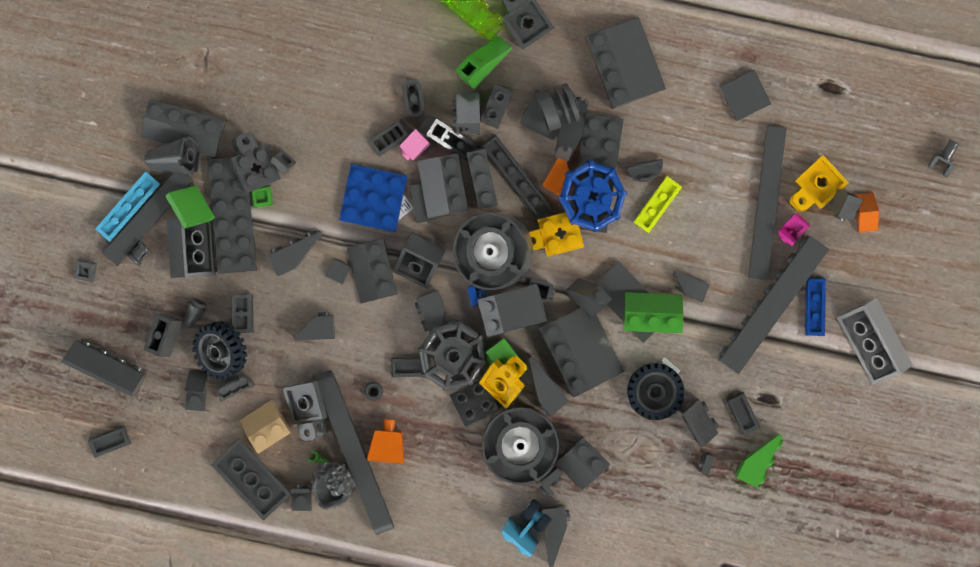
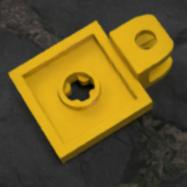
[789,155,849,212]
[529,210,585,257]
[479,355,527,409]

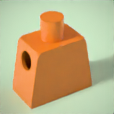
[367,419,405,464]

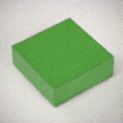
[252,186,273,208]

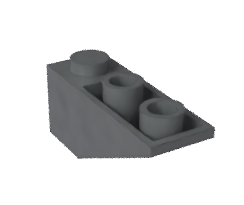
[268,230,323,276]
[415,290,445,350]

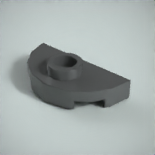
[625,159,663,182]
[217,375,255,402]

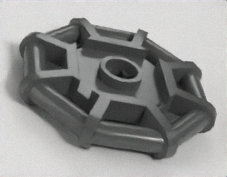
[418,320,488,391]

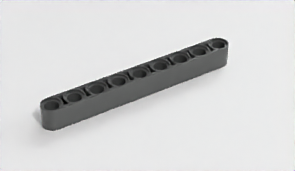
[314,370,394,535]

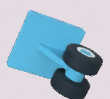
[501,499,552,557]

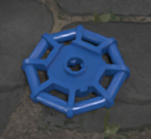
[558,160,627,232]

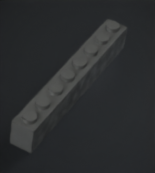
[718,236,829,374]

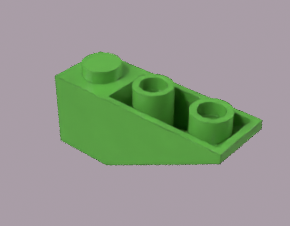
[455,36,512,90]
[735,433,783,488]

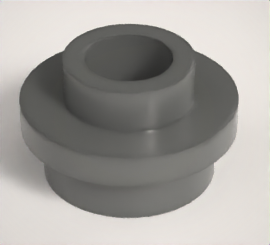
[364,382,383,401]

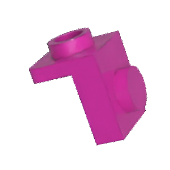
[778,212,810,246]

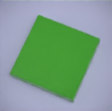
[165,185,215,229]

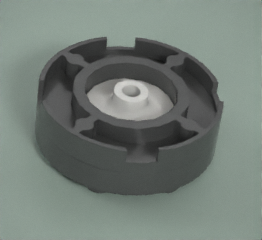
[453,212,533,290]
[482,406,559,485]

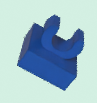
[467,286,487,306]

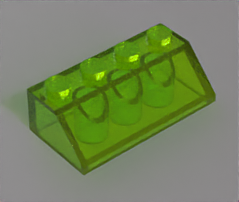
[440,0,505,43]

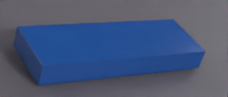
[805,278,826,336]

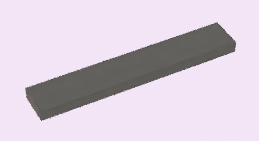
[481,135,561,232]
[103,173,194,266]

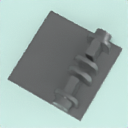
[450,379,499,428]

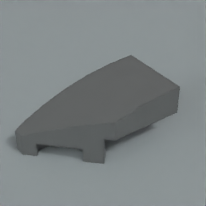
[673,271,710,302]

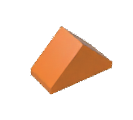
[854,192,879,233]

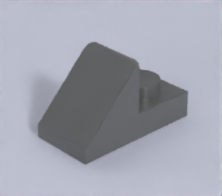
[185,371,208,411]

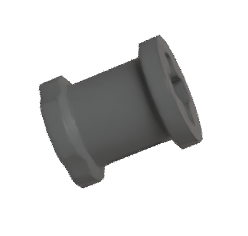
[127,241,152,266]

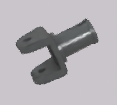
[928,139,960,177]

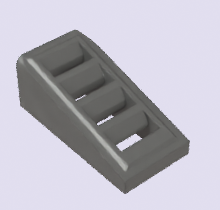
[369,118,412,156]

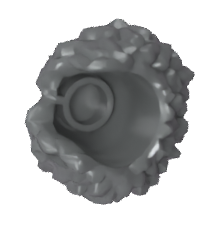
[310,461,356,510]

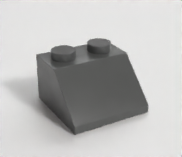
[393,233,446,289]
[555,436,610,490]

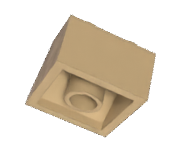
[240,400,292,454]

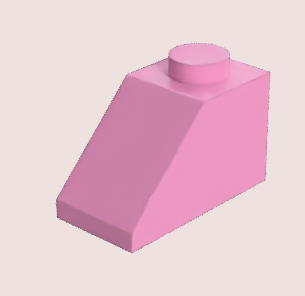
[400,129,430,161]

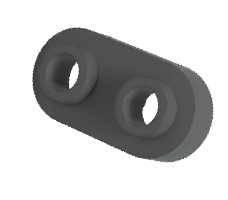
[402,79,425,118]

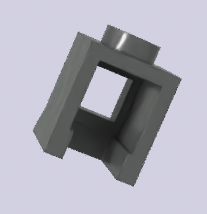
[529,278,556,303]

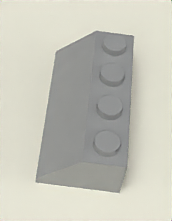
[837,297,913,385]

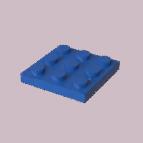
[339,164,407,232]

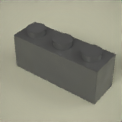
[466,147,498,209]

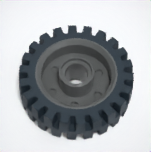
[192,321,247,380]
[627,363,685,420]

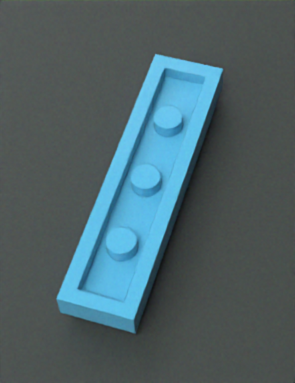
[95,171,161,242]

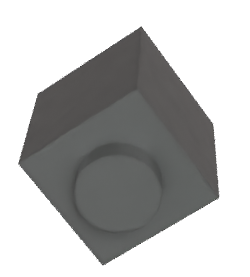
[829,189,862,221]

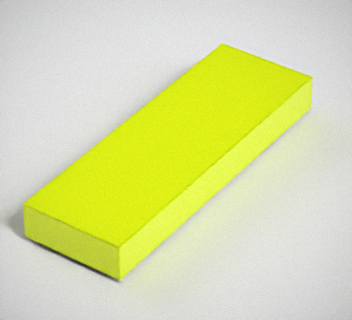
[633,176,682,233]

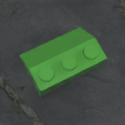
[623,292,683,333]

